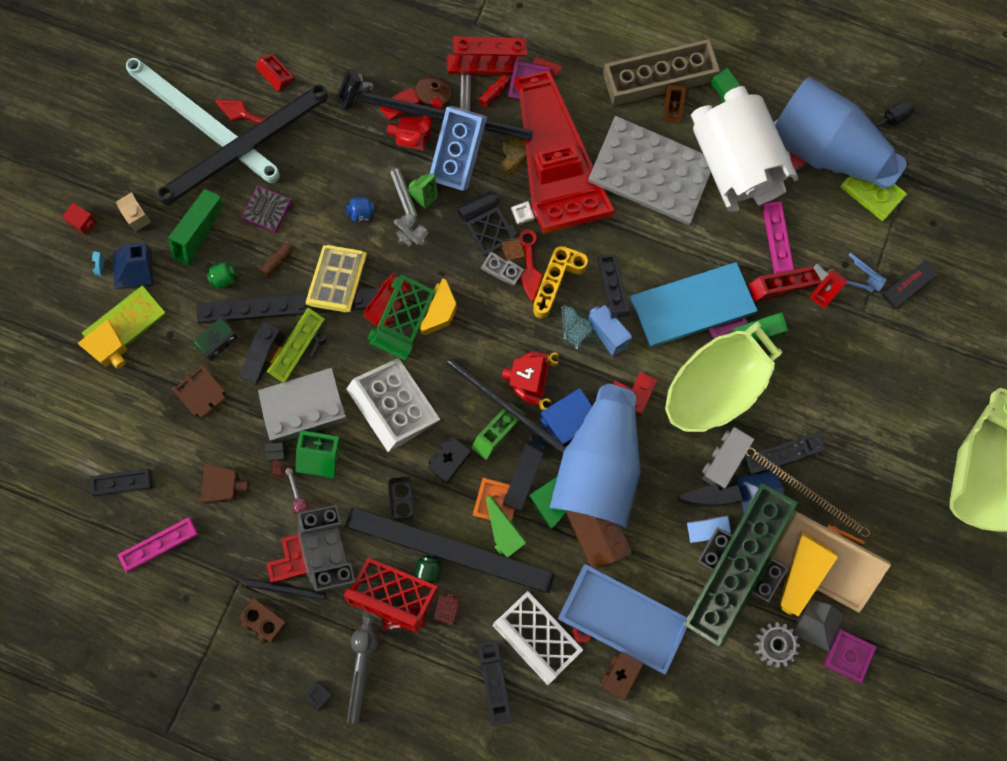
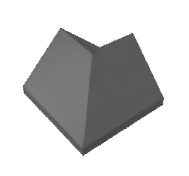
[792,598,844,652]

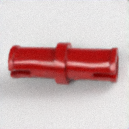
[478,75,511,108]

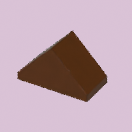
[663,85,687,123]

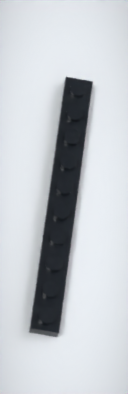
[197,288,380,324]

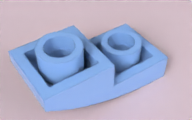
[687,516,731,543]

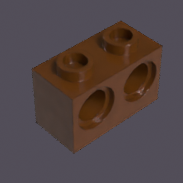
[238,598,288,643]

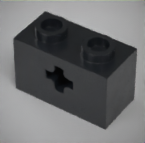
[428,437,471,484]

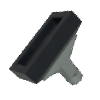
[337,69,374,110]

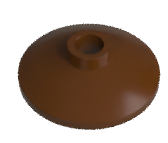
[416,76,452,106]

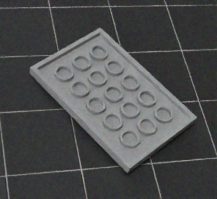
[587,116,711,225]

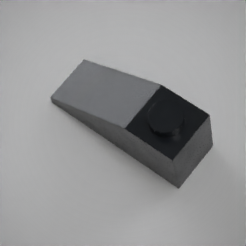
[240,322,285,385]

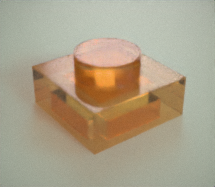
[501,237,525,261]

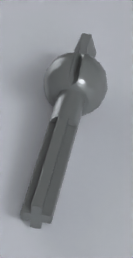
[347,616,379,724]

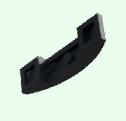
[744,432,826,474]
[503,434,547,512]
[477,640,512,726]

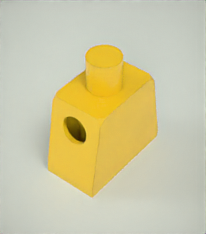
[78,320,127,369]

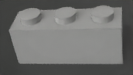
[702,427,754,490]

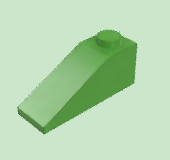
[408,173,438,210]
[471,402,524,460]
[486,494,526,558]

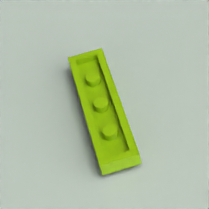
[267,308,324,383]

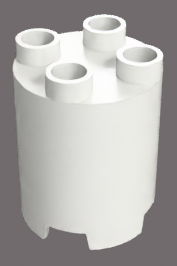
[691,86,798,212]

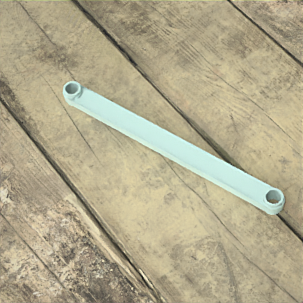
[126,58,280,183]

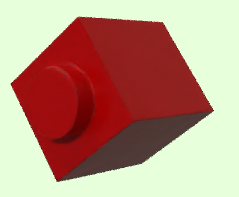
[62,203,97,235]

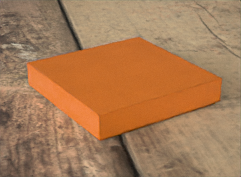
[473,478,515,521]

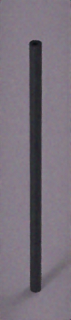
[447,358,566,454]

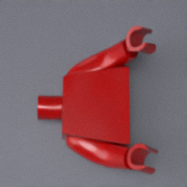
[387,96,443,150]

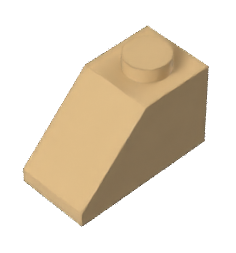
[116,192,151,232]

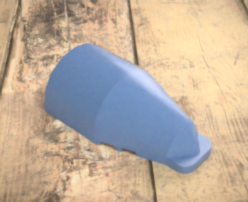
[775,77,906,189]
[549,384,641,529]

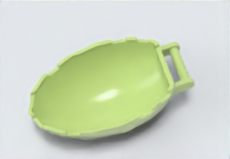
[665,322,782,432]

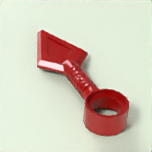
[215,99,267,124]
[519,230,543,301]

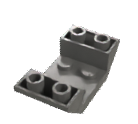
[298,505,355,592]
[697,527,789,603]

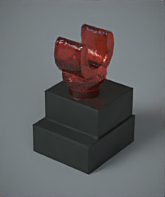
[265,443,286,476]

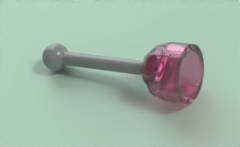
[285,468,309,514]

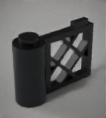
[457,191,517,256]

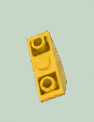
[420,278,457,335]

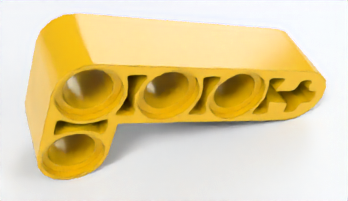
[533,246,588,319]

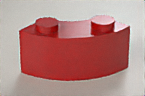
[364,273,411,326]

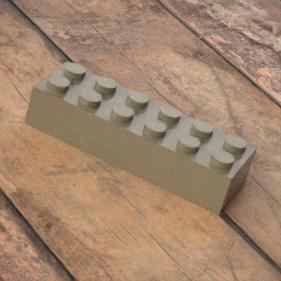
[603,39,720,106]

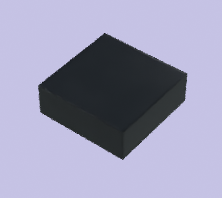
[304,681,333,710]

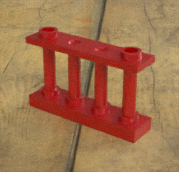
[447,36,527,75]

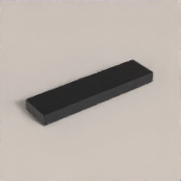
[597,254,630,319]

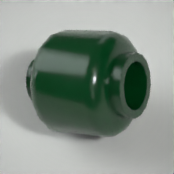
[414,555,442,584]

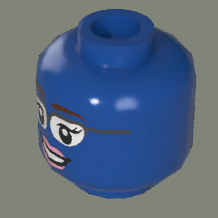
[346,197,374,222]

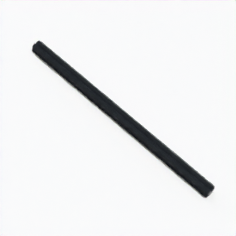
[357,91,533,140]

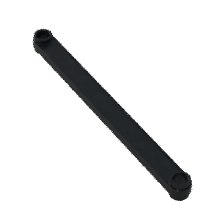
[157,84,328,205]

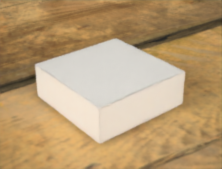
[511,201,535,226]

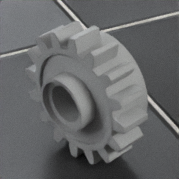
[754,622,800,667]

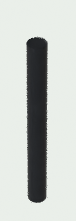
[246,579,326,600]

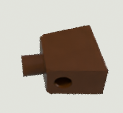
[200,464,249,504]

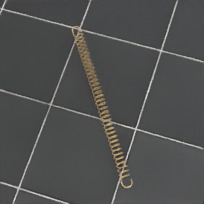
[746,448,870,537]

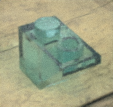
[561,304,593,350]

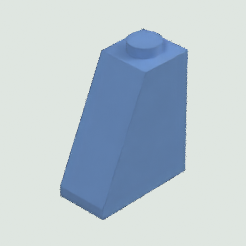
[588,305,632,357]

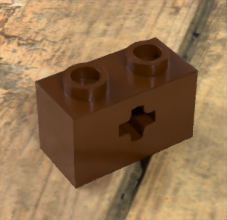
[600,652,643,700]

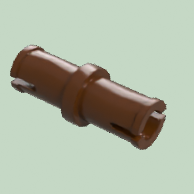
[259,242,293,278]

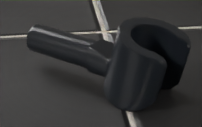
[309,331,326,358]

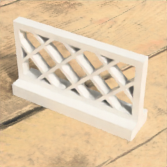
[492,591,583,685]

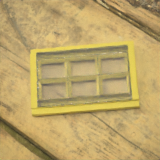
[305,245,367,312]

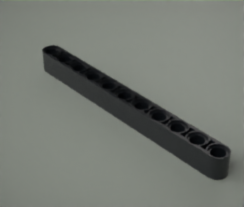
[344,508,555,594]

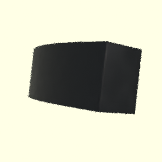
[677,483,743,507]

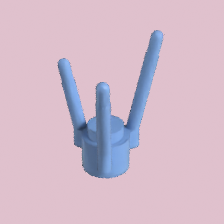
[846,253,886,293]

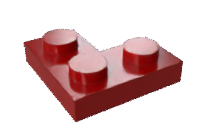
[613,372,657,415]
[266,534,307,583]

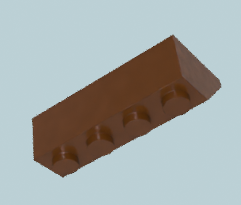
[565,510,632,568]

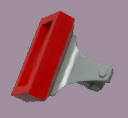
[809,264,848,308]

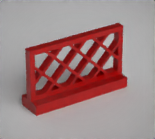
[344,558,438,633]

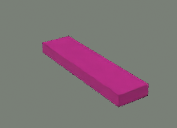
[762,201,794,274]
[117,517,199,573]

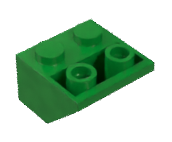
[295,430,342,479]

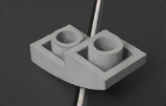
[481,252,524,285]

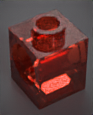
[433,593,459,625]

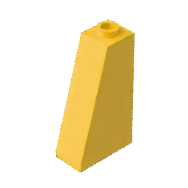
[780,531,838,616]

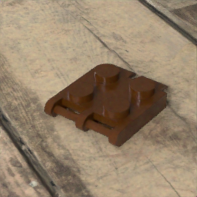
[171,364,227,419]

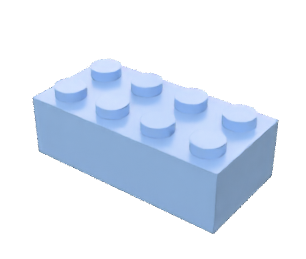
[430,106,487,191]

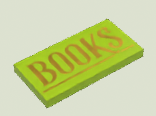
[82,286,167,347]

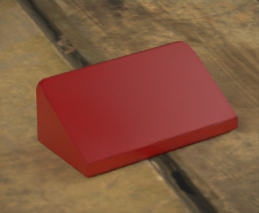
[256,54,295,91]

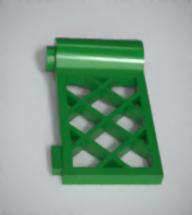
[368,275,435,360]

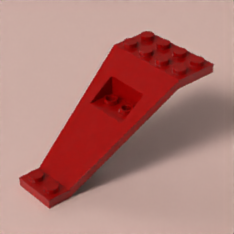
[514,70,614,234]

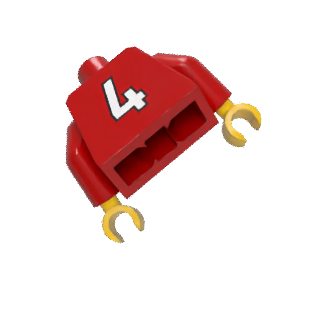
[502,351,559,411]

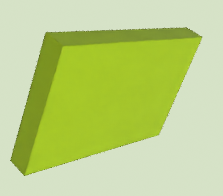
[840,176,907,221]

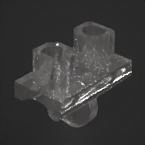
[394,213,429,246]

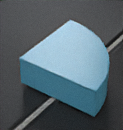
[92,252,106,276]

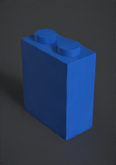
[539,388,592,446]

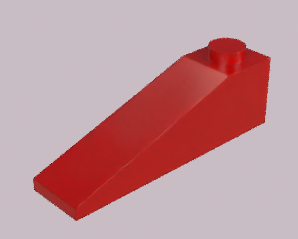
[748,266,821,302]

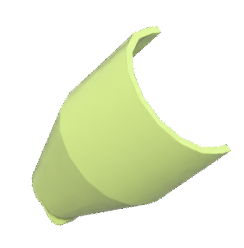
[950,388,1007,532]

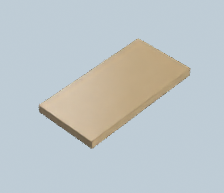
[773,512,891,613]

